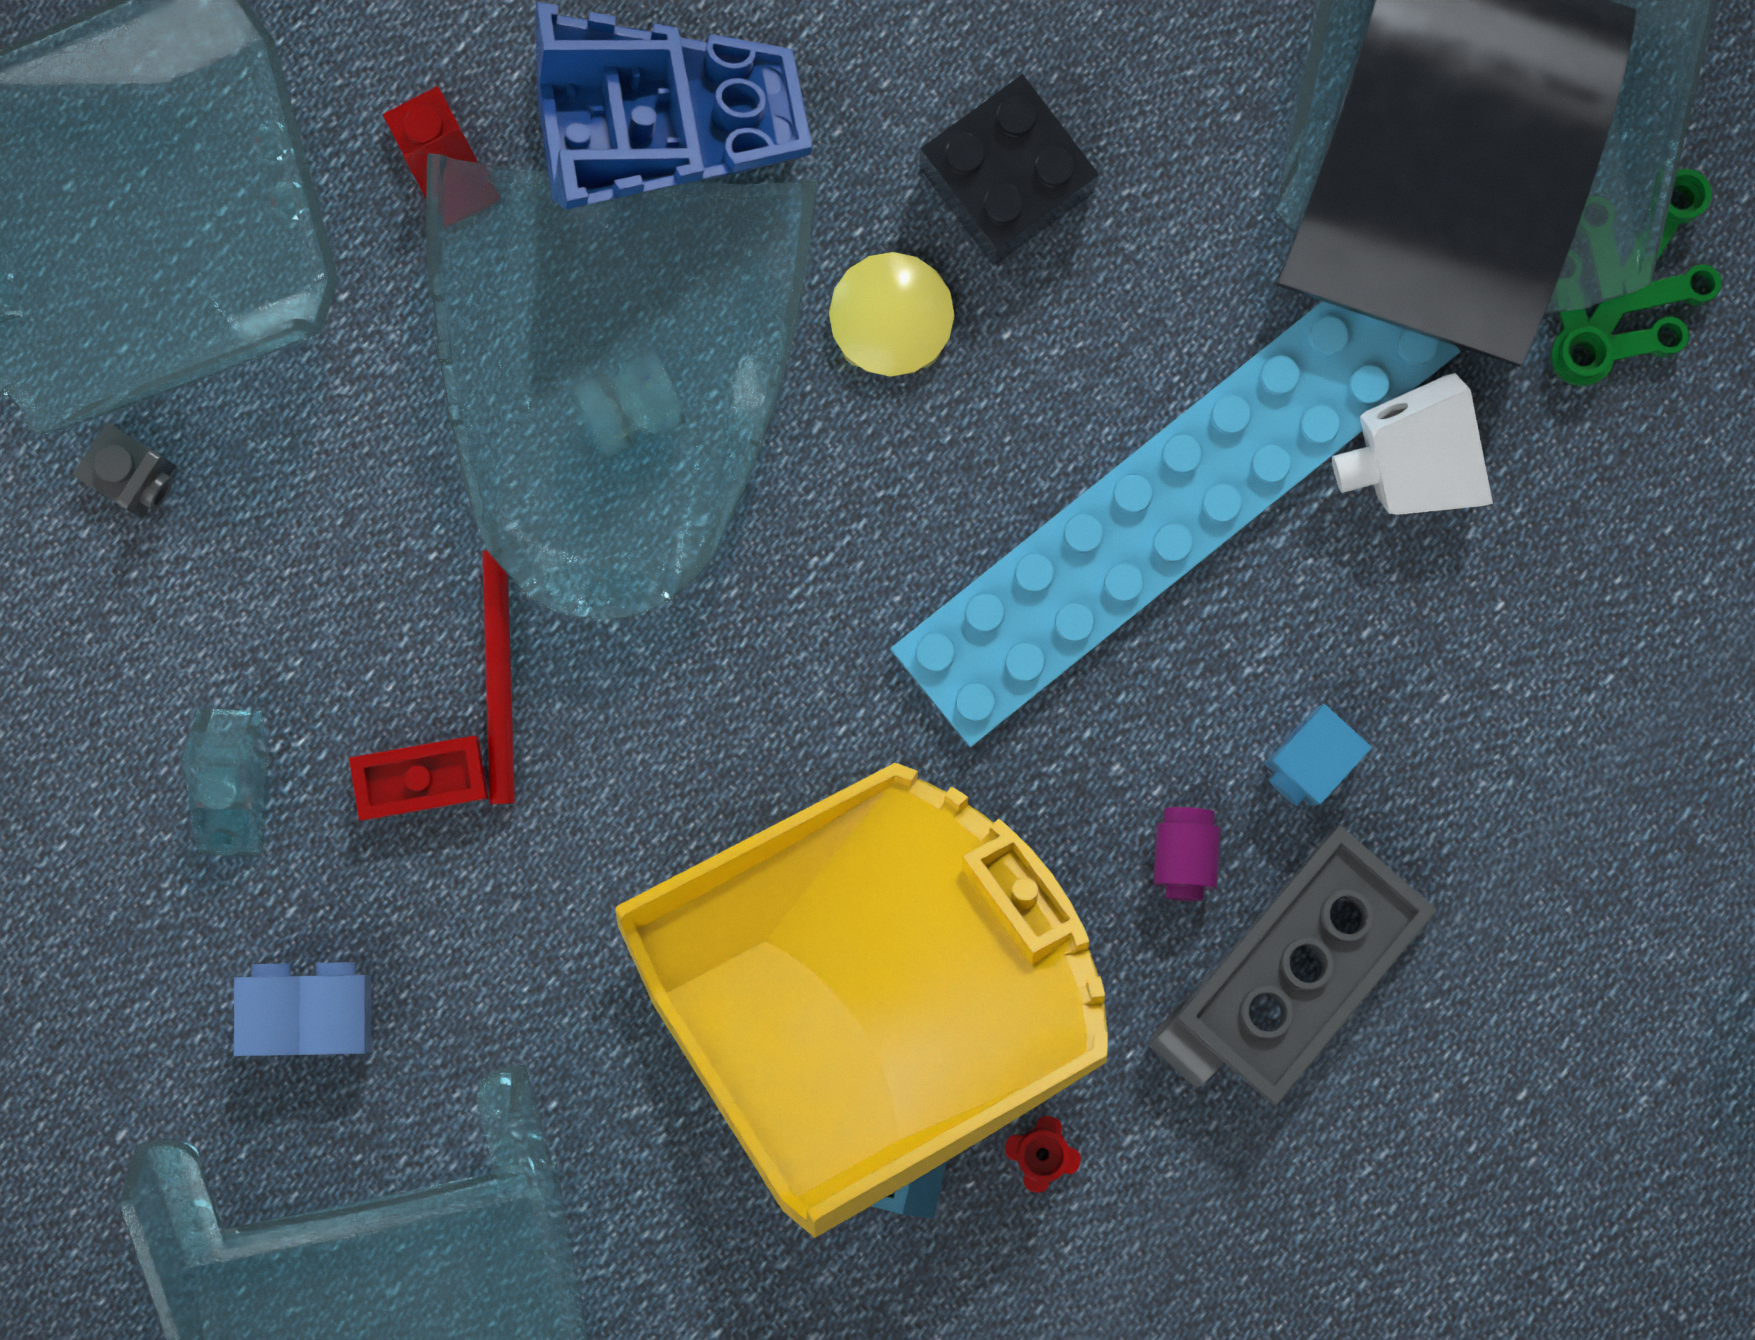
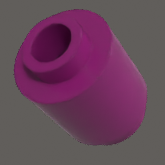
[1153,807,1221,902]

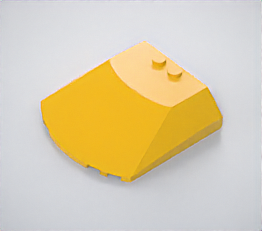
[615,763,1108,1238]

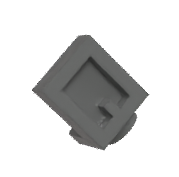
[72,422,176,518]

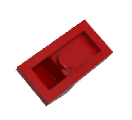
[382,86,499,229]

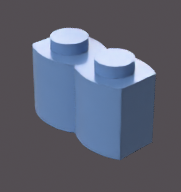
[234,962,371,1056]

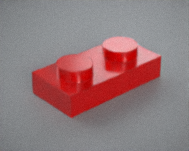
[349,735,489,821]

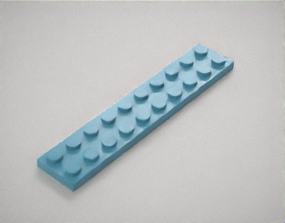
[890,301,1461,748]

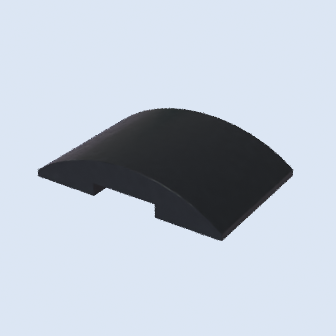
[1277,0,1636,367]

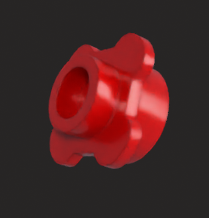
[1004,1115,1081,1193]

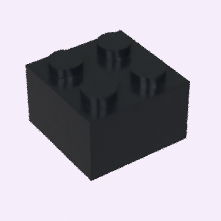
[919,74,1099,267]

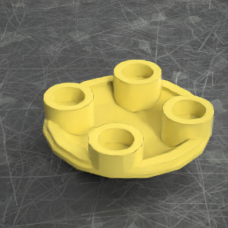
[829,252,955,377]

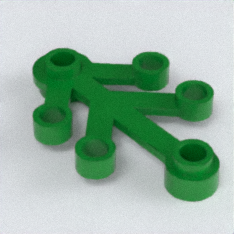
[1550,169,1722,387]

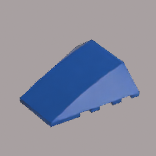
[535,2,813,209]

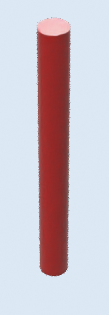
[482,550,515,805]

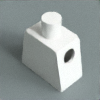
[1332,373,1493,515]

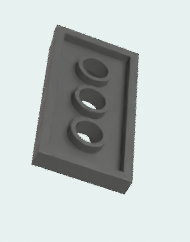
[1147,825,1437,1105]

